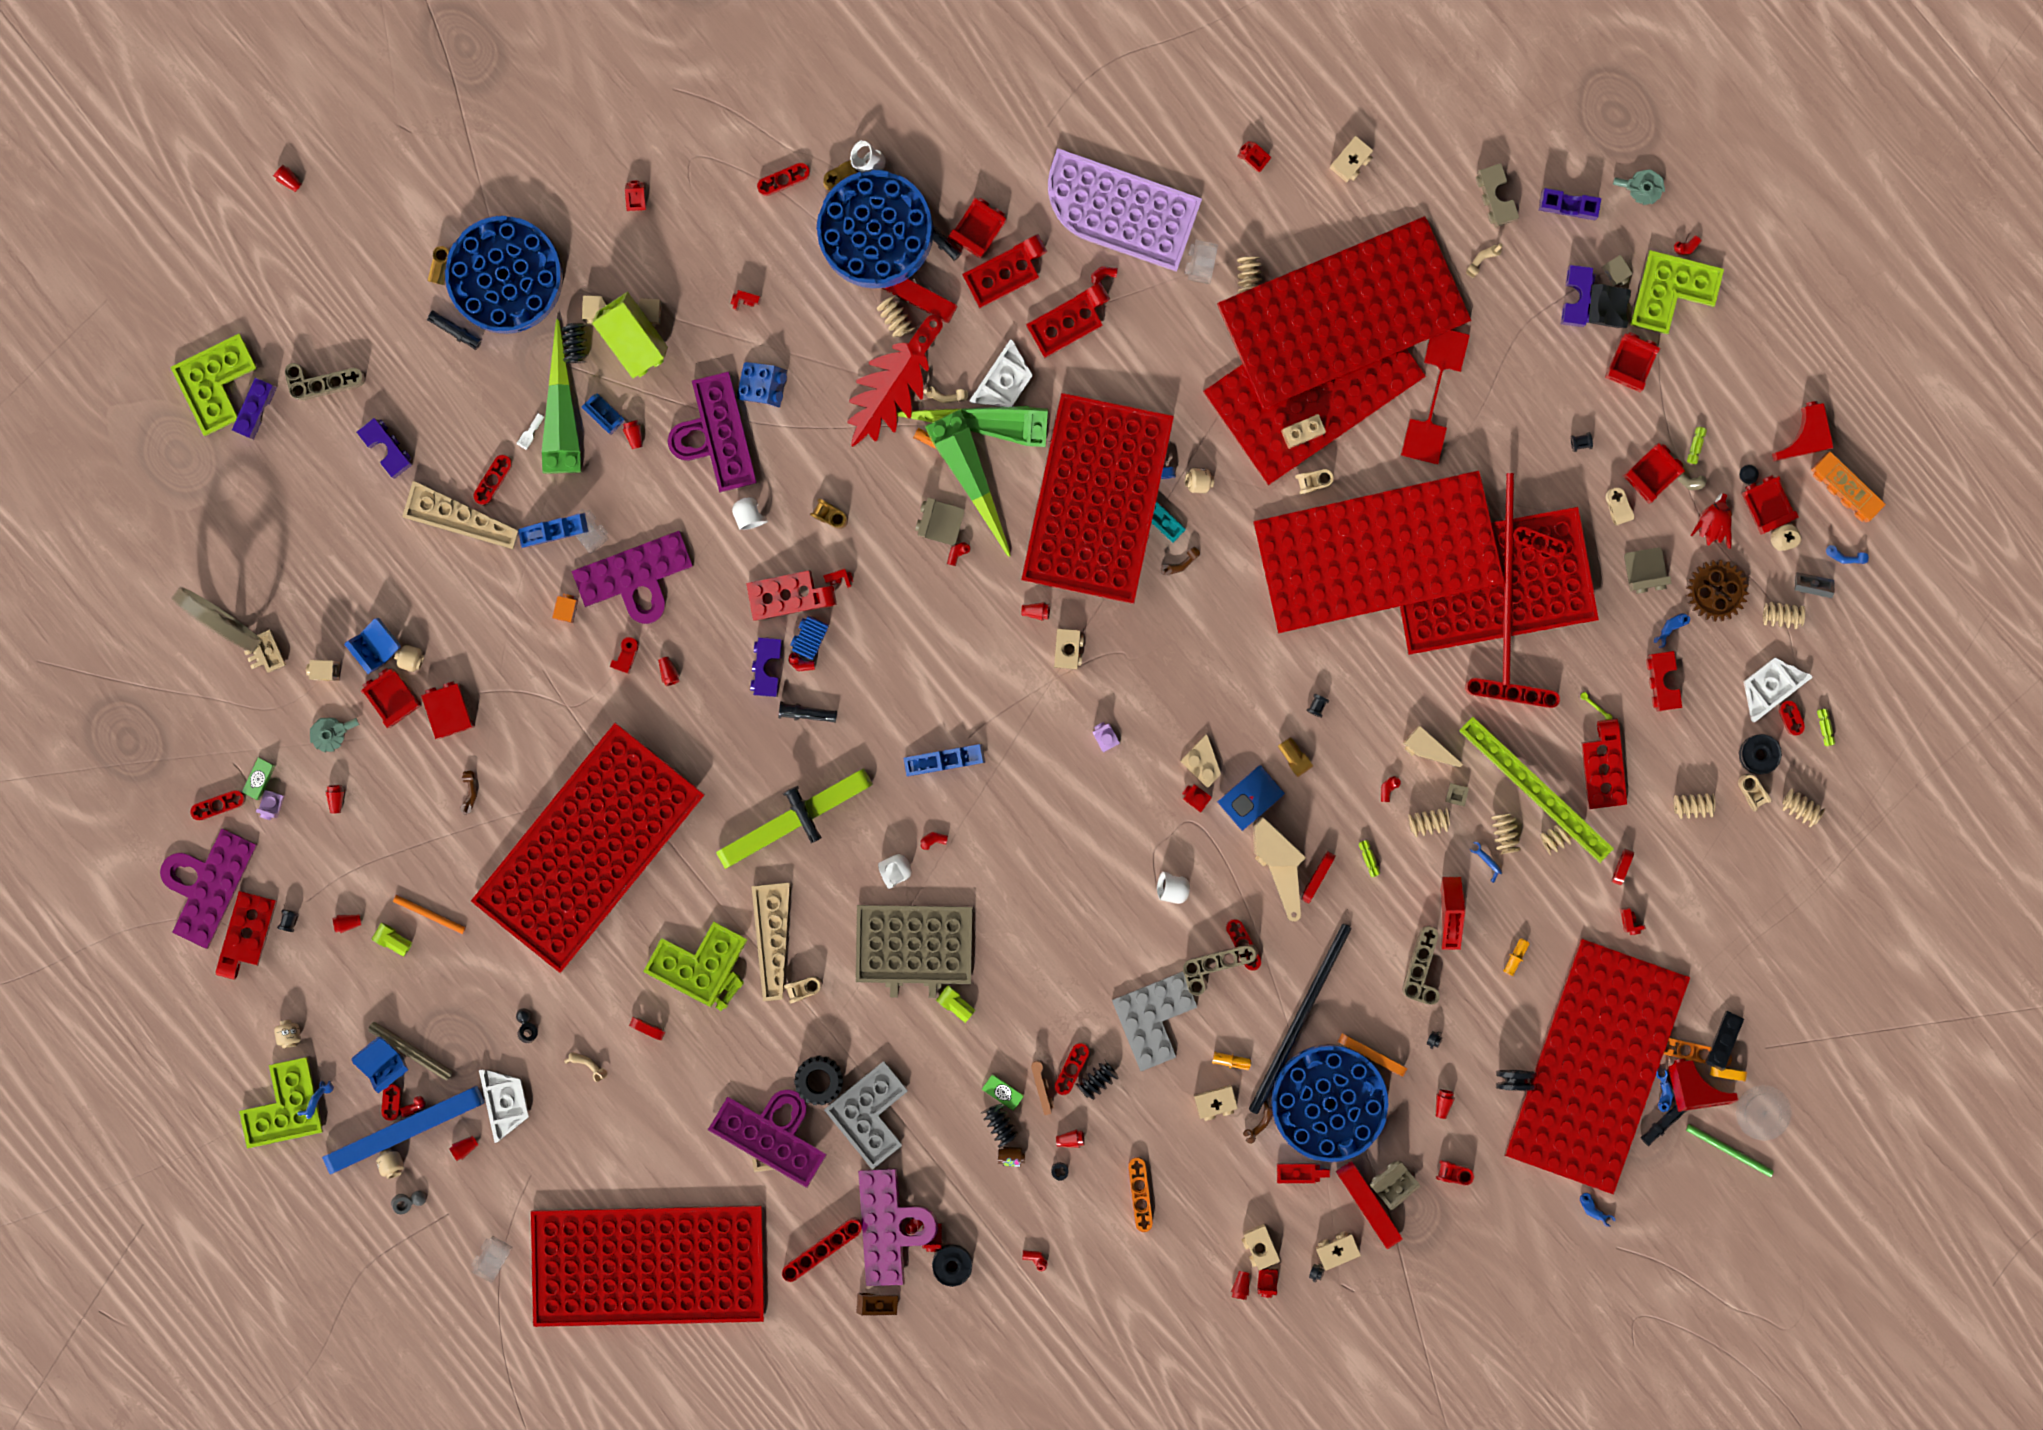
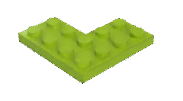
[1630,250,1724,334]
[170,334,257,436]
[643,922,748,1008]
[239,1057,323,1149]

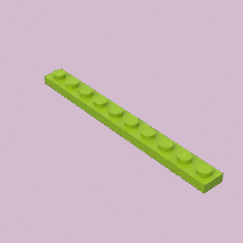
[1459,717,1614,863]

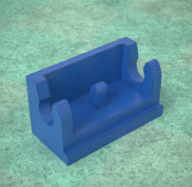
[581,393,625,435]

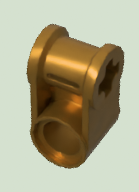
[823,160,859,191]
[810,498,848,529]

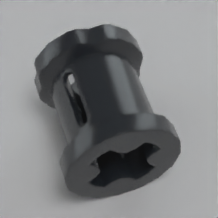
[1570,432,1593,452]
[1306,694,1329,718]
[277,909,299,932]

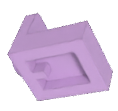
[1092,722,1120,752]
[256,790,284,820]

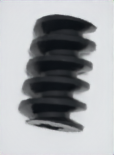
[562,323,588,364]
[1076,1059,1119,1100]
[980,1104,1018,1148]

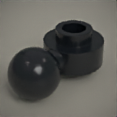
[516,1008,538,1043]

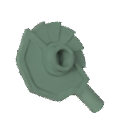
[1613,170,1665,205]
[310,718,360,753]

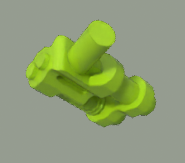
[713,972,744,1011]

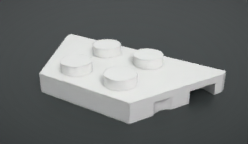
[970,339,1032,407]
[1743,658,1812,722]
[479,1069,529,1143]

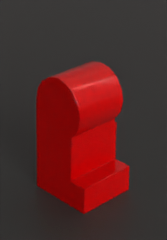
[610,637,639,674]

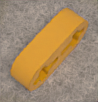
[1710,1066,1747,1081]

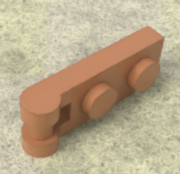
[1031,1060,1054,1116]

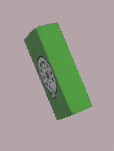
[242,757,276,800]
[982,1074,1024,1111]

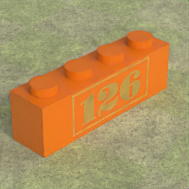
[1811,452,1886,522]

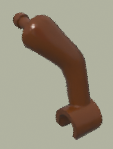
[1161,547,1200,575]
[460,771,477,815]
[1243,1101,1273,1144]

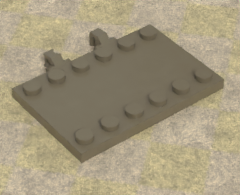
[856,905,972,998]

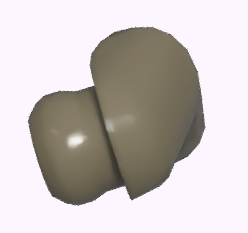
[1677,473,1707,490]

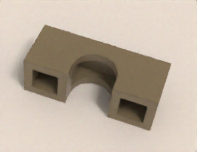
[1476,163,1519,228]

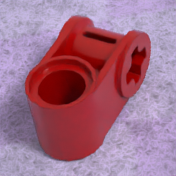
[1436,1160,1474,1185]

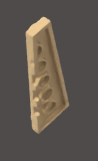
[402,481,519,550]
[752,882,790,1001]

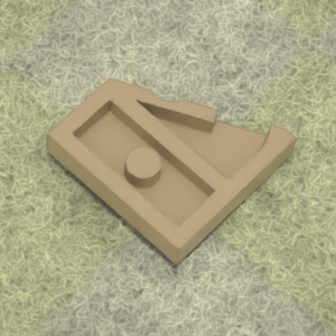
[1180,735,1221,788]

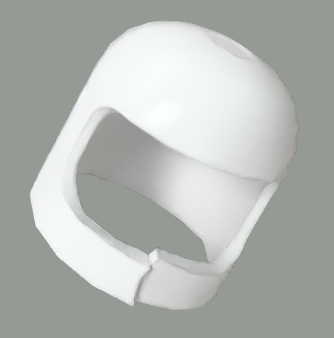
[850,140,885,173]
[732,497,768,530]
[878,854,912,889]
[1157,871,1190,904]

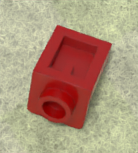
[1237,141,1272,172]
[625,180,646,211]
[731,290,761,311]
[823,569,854,588]
[1182,784,1212,813]
[1620,908,1646,935]
[922,1223,942,1252]
[1257,1269,1278,1298]

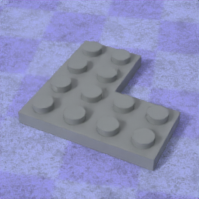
[1112,971,1197,1071]
[824,1061,908,1169]

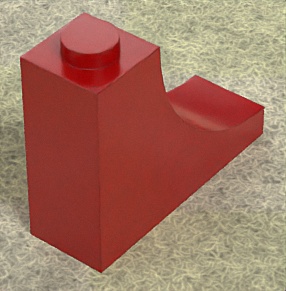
[1772,401,1833,462]
[1441,877,1465,950]
[1668,1058,1738,1112]

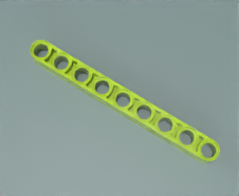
[716,768,873,869]

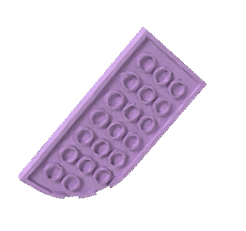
[1048,148,1202,272]

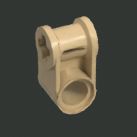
[1295,469,1333,494]
[1605,488,1634,526]
[1738,774,1771,812]
[784,976,822,1004]

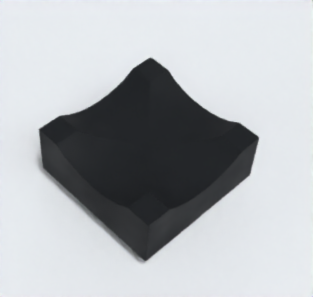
[1589,284,1631,328]

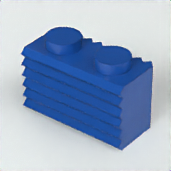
[790,616,829,660]

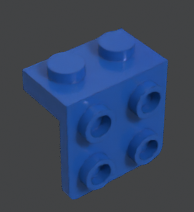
[737,362,787,408]
[344,618,400,674]
[351,1037,409,1094]

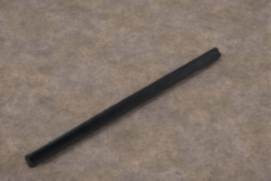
[1249,923,1352,1114]

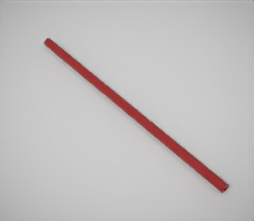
[1503,473,1514,685]

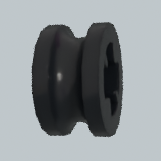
[1051,1162,1069,1181]

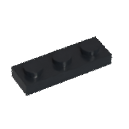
[1705,1011,1744,1071]

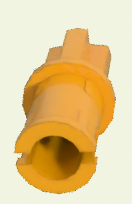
[1503,938,1530,977]
[1212,1051,1251,1070]

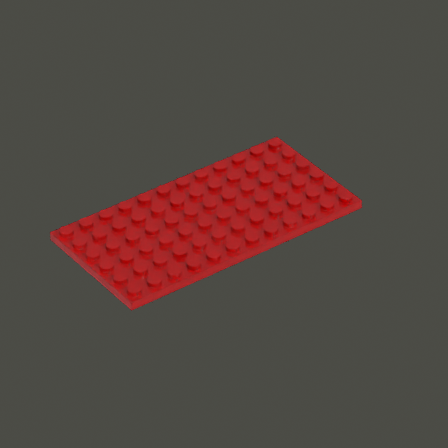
[1217,216,1472,409]
[1253,470,1504,634]
[471,722,705,973]
[1504,939,1691,1195]
[531,1205,764,1327]

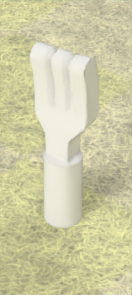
[516,413,544,450]

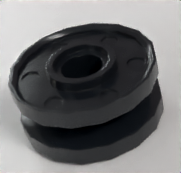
[1738,734,1782,775]
[1496,1070,1537,1091]
[932,1244,972,1287]

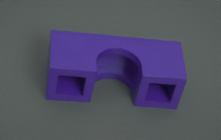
[1538,188,1602,221]
[1561,265,1596,327]
[232,378,277,440]
[356,418,412,479]
[750,638,782,697]

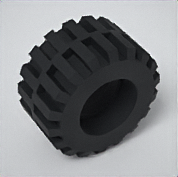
[794,1056,843,1106]

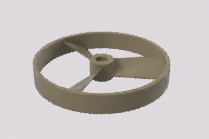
[172,586,262,652]

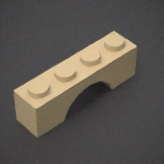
[582,296,662,328]

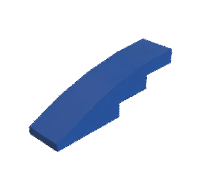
[518,513,589,548]
[903,744,985,777]

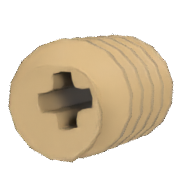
[1237,257,1262,293]
[877,295,916,338]
[1771,525,1801,551]
[1763,602,1805,629]
[1782,788,1826,828]
[1674,793,1715,819]
[1408,808,1450,837]
[1491,813,1521,854]
[1540,825,1572,856]

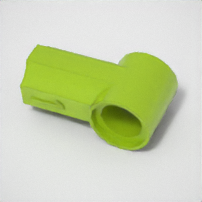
[371,922,413,957]
[936,985,976,1023]

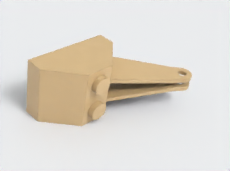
[1253,817,1306,922]

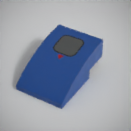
[1217,765,1285,831]

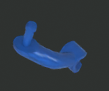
[1826,545,1868,564]
[1470,842,1502,883]
[298,1081,334,1119]

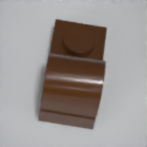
[856,1293,898,1316]

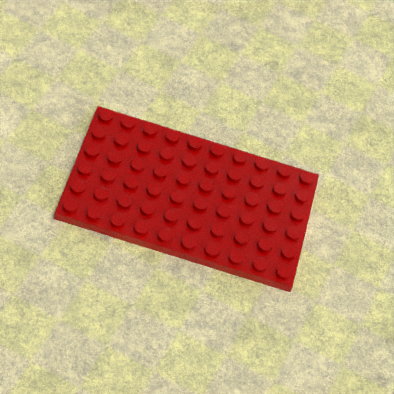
[1203,349,1426,486]
[1021,393,1174,604]
[1400,507,1599,655]

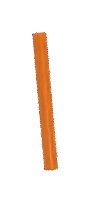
[393,895,466,934]

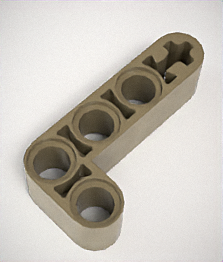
[285,363,366,401]
[1402,926,1440,1005]
[1183,944,1258,996]

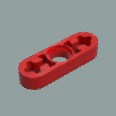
[757,163,810,196]
[473,455,512,505]
[1513,527,1567,558]
[190,790,246,820]
[1300,851,1336,904]
[1226,919,1261,971]
[1055,1043,1089,1095]

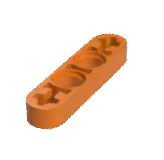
[1337,1033,1408,1077]
[1664,1038,1732,1067]
[1128,1157,1153,1232]

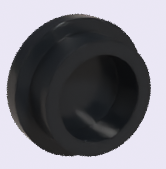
[1739,465,1759,484]
[1426,1031,1443,1050]
[1309,1264,1325,1283]

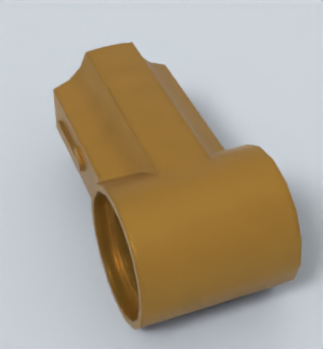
[427,246,450,285]
[1278,737,1313,778]

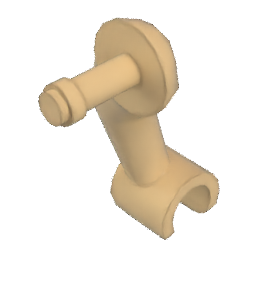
[1466,243,1503,278]
[924,386,968,403]
[564,1052,608,1082]

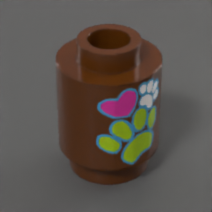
[998,1147,1025,1167]

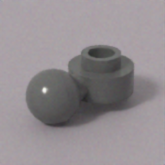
[391,1191,427,1215]

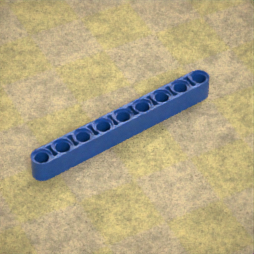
[322,1086,485,1175]

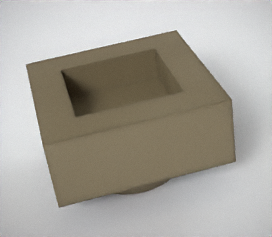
[1445,783,1469,806]

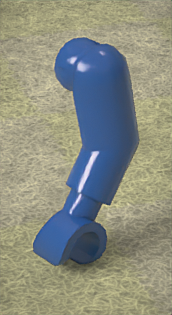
[1654,613,1690,648]
[1656,1069,1674,1112]
[1580,1193,1616,1227]

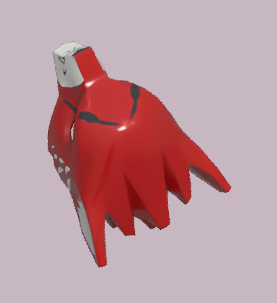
[1690,493,1732,549]

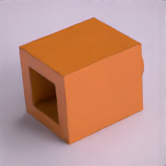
[552,593,578,623]

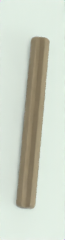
[368,1022,452,1080]

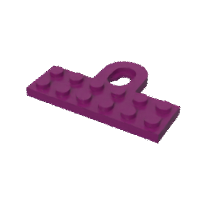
[668,371,757,493]
[571,531,693,624]
[160,828,257,949]
[708,1090,827,1188]
[858,1169,938,1286]

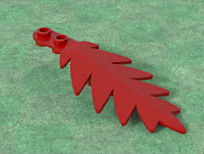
[847,315,943,447]

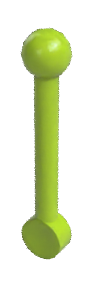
[1580,692,1613,720]

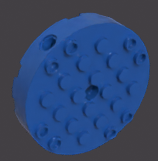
[817,170,934,288]
[445,216,563,334]
[1271,1044,1388,1162]

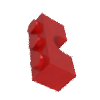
[1646,651,1683,711]

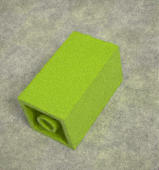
[592,291,668,378]

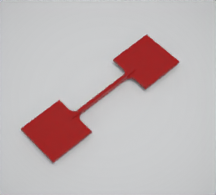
[1401,330,1470,465]

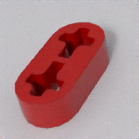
[1778,701,1805,736]
[1611,848,1634,886]
[629,1017,666,1041]
[381,1084,402,1121]

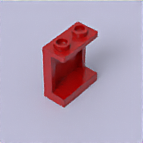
[949,198,1006,259]
[1605,332,1661,392]
[1623,443,1685,504]
[1741,475,1799,535]
[360,668,421,728]
[421,681,474,739]

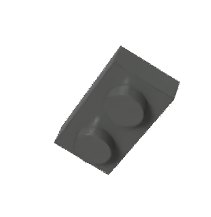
[1795,572,1834,598]

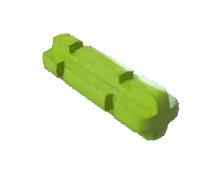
[1687,427,1707,464]
[1817,708,1836,746]
[1359,840,1380,877]

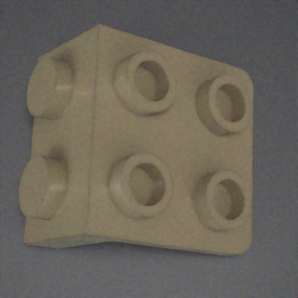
[915,498,964,545]
[1624,548,1672,594]
[1370,1160,1421,1211]

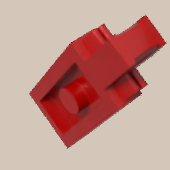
[1277,1163,1330,1184]

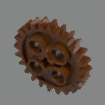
[1686,560,1749,622]

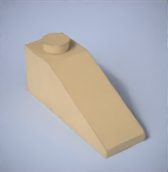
[1403,726,1463,767]

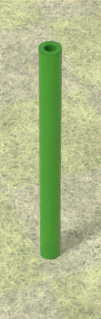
[1686,1124,1774,1177]

